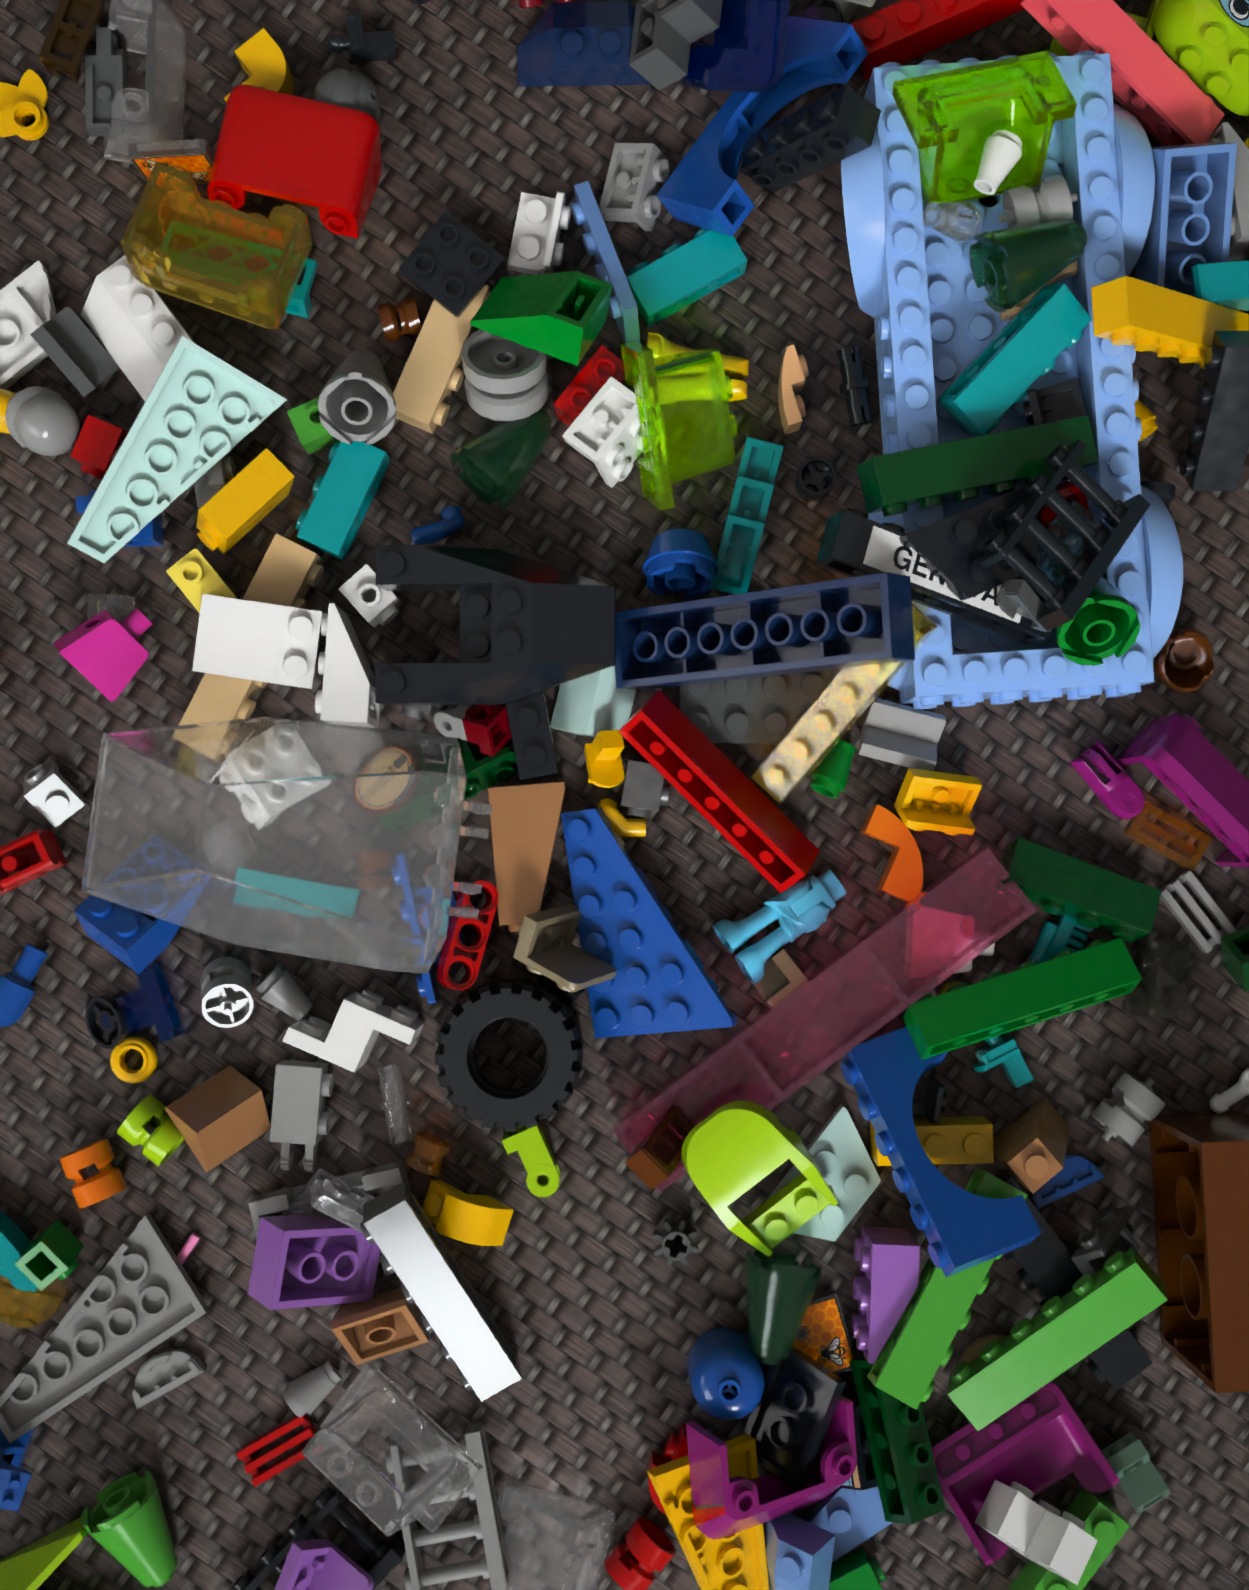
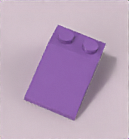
[248,1215,380,1310]

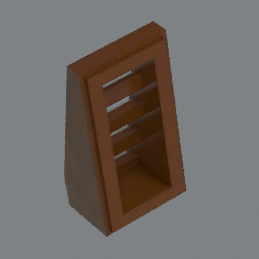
[626,1104,695,1189]

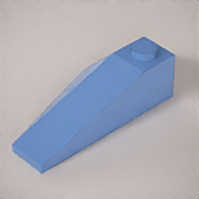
[763,1513,835,1590]

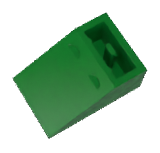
[470,271,612,366]

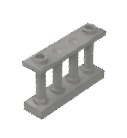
[384,1420,510,1590]

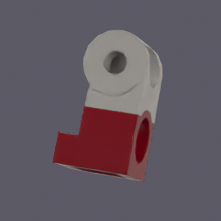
[433,705,512,756]

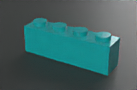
[937,284,1092,435]

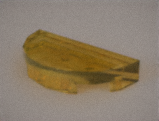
[0,1281,65,1328]

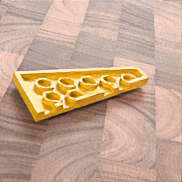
[646,1434,769,1590]

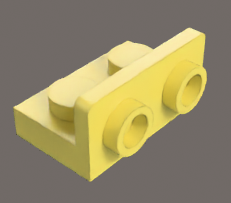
[166,549,238,613]

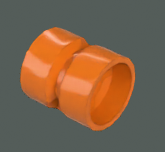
[59,1138,127,1209]

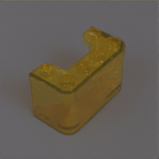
[121,162,312,329]

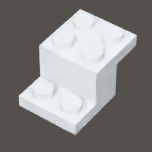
[283,990,425,1073]

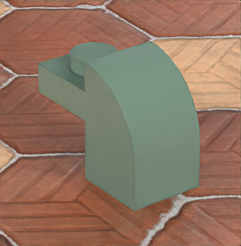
[1101,1432,1170,1515]

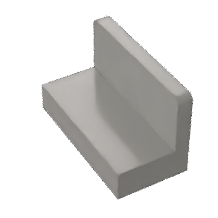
[858,698,946,771]

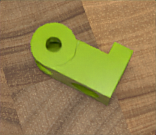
[501,1122,560,1197]

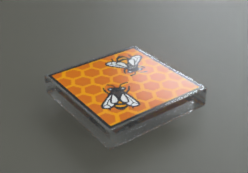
[128,139,215,187]
[763,1290,856,1374]

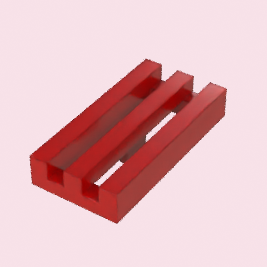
[236,1414,323,1487]

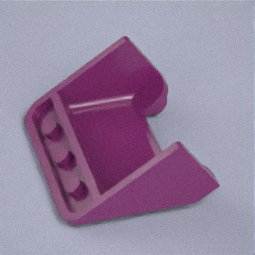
[932,1382,1120,1566]

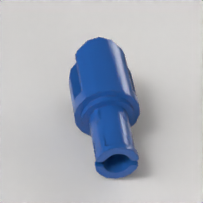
[0,943,49,1027]

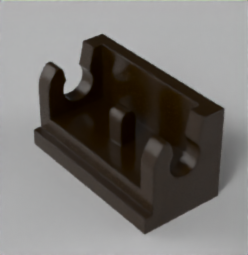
[39,0,105,83]

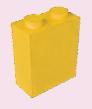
[196,448,295,555]

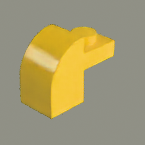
[224,28,294,103]
[422,1180,514,1246]

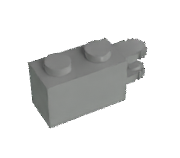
[270,1060,334,1172]

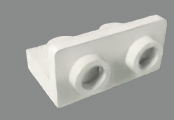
[507,191,571,275]

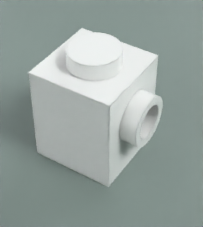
[339,564,402,628]

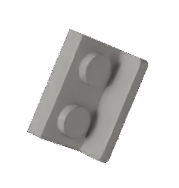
[599,143,670,231]

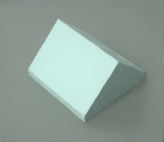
[550,666,636,741]

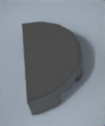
[996,579,1052,632]

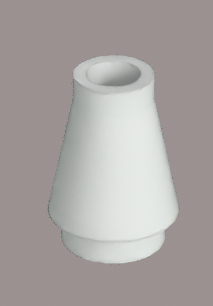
[974,130,1022,195]

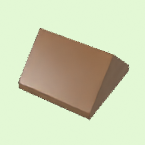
[164,1065,271,1173]
[330,1287,429,1365]

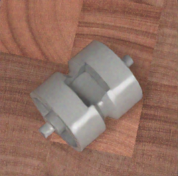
[998,174,1078,242]
[201,957,254,1028]
[1091,1073,1166,1147]

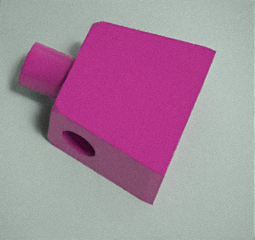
[53,607,153,702]

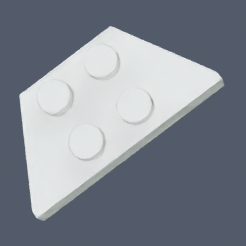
[0,260,56,389]

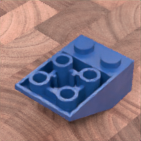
[74,834,213,974]

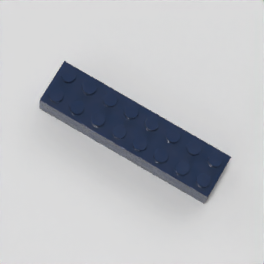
[615,572,915,690]

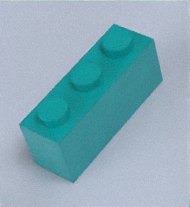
[626,228,748,328]
[296,441,391,561]

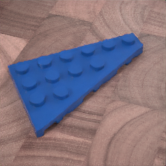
[561,807,738,1038]

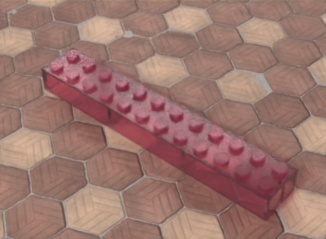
[612,846,1037,1193]

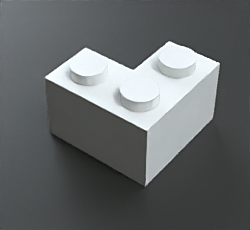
[974,1480,1098,1585]

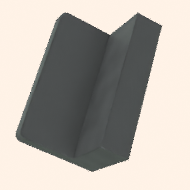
[30,307,119,397]

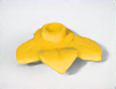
[0,69,49,141]

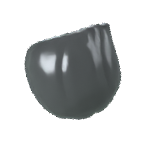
[311,67,381,122]

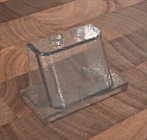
[301,1363,483,1537]

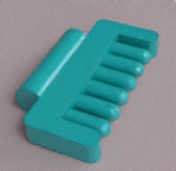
[1029,914,1093,964]

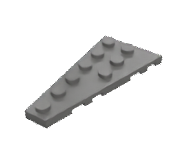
[0,1213,210,1443]

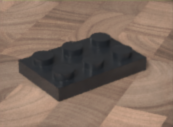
[743,1341,846,1491]

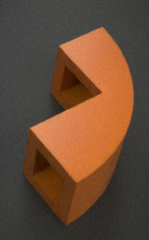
[860,804,923,905]

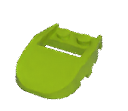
[681,1101,838,1257]

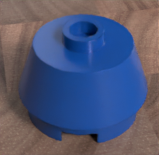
[642,529,718,599]

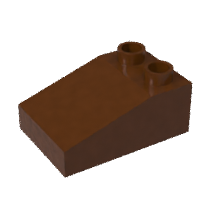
[1149,1111,1249,1393]

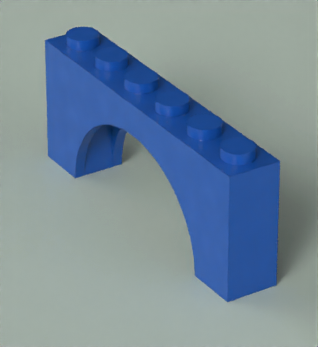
[656,16,868,237]
[841,1026,1042,1277]

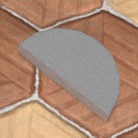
[132,1348,207,1409]

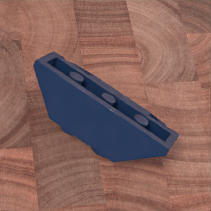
[517,1,652,87]

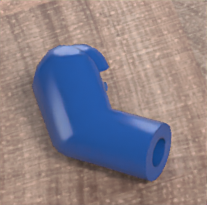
[411,505,465,545]

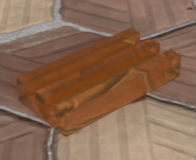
[1124,801,1212,871]

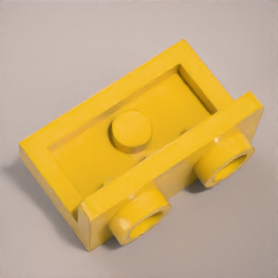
[894,768,982,836]

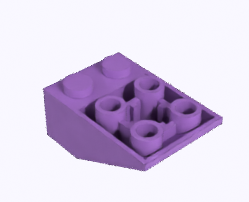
[851,1226,920,1364]

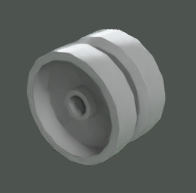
[461,329,549,421]

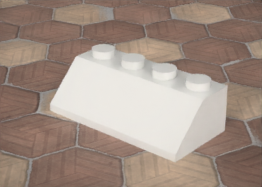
[81,254,196,401]

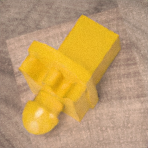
[584,730,625,788]

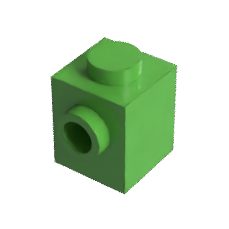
[287,397,340,455]

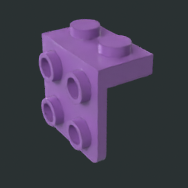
[274,1538,374,1590]

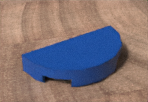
[1029,1153,1104,1209]

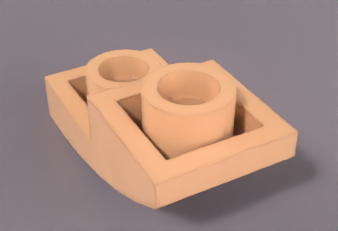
[778,345,809,435]

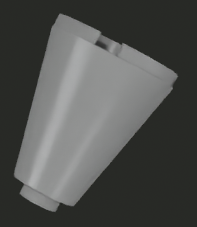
[318,349,396,445]

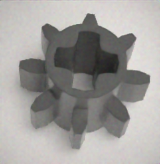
[653,1217,699,1267]

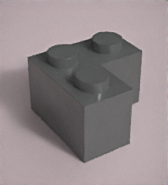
[629,0,722,90]

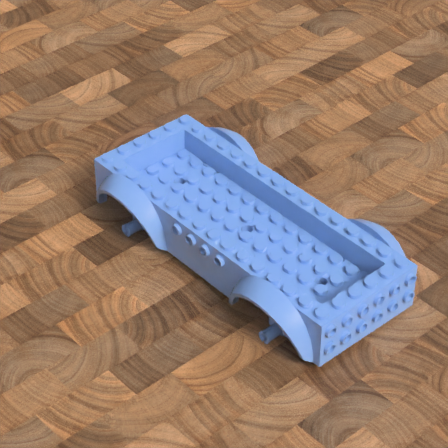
[841,50,1183,709]

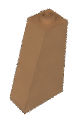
[488,782,566,932]

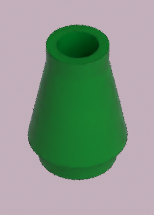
[810,740,856,799]

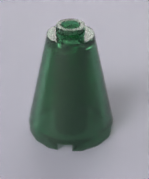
[969,218,1087,313]
[450,408,552,510]
[745,1250,823,1365]

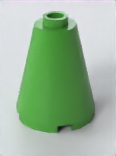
[80,1471,178,1587]

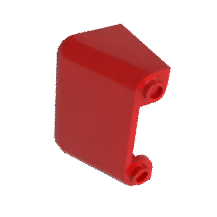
[207,85,382,239]

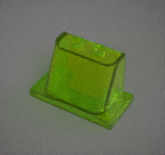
[892,51,1077,209]
[621,342,737,510]

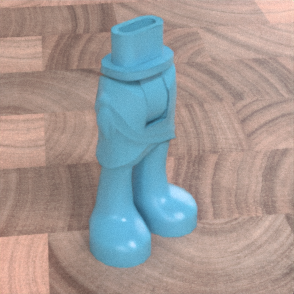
[713,869,847,985]

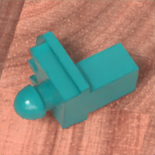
[973,1035,1034,1088]

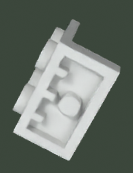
[562,376,658,488]

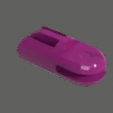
[1070,739,1145,819]

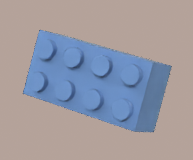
[1134,142,1237,297]

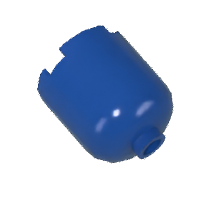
[687,1326,765,1421]

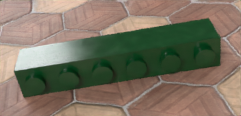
[857,415,1099,517]

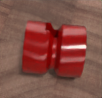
[604,1517,676,1590]

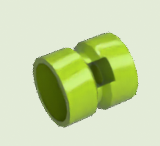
[117,1094,185,1167]

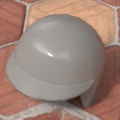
[5,386,81,456]

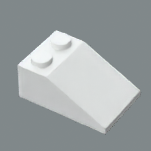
[192,594,322,689]

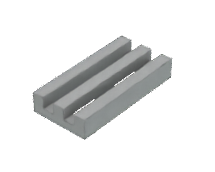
[1160,870,1237,953]

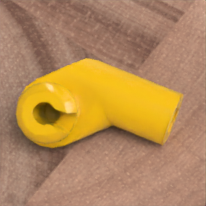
[597,798,646,837]

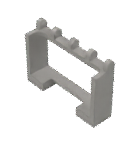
[248,1160,411,1275]

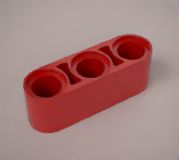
[436,880,499,990]

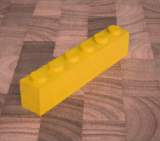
[1091,276,1249,369]

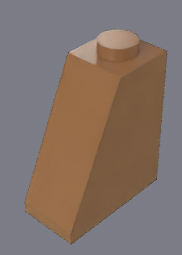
[993,1097,1070,1194]

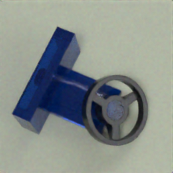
[85,962,185,1049]

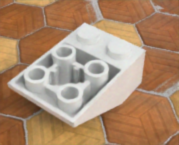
[315,603,380,728]

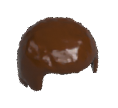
[1153,628,1215,693]

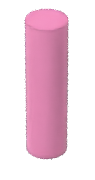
[177,1232,200,1264]

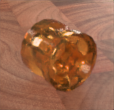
[405,1132,452,1176]

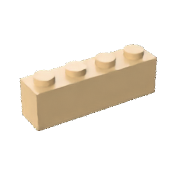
[393,285,491,434]

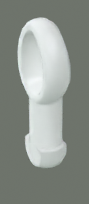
[1209,1068,1249,1114]

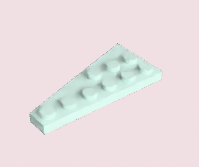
[67,336,287,563]

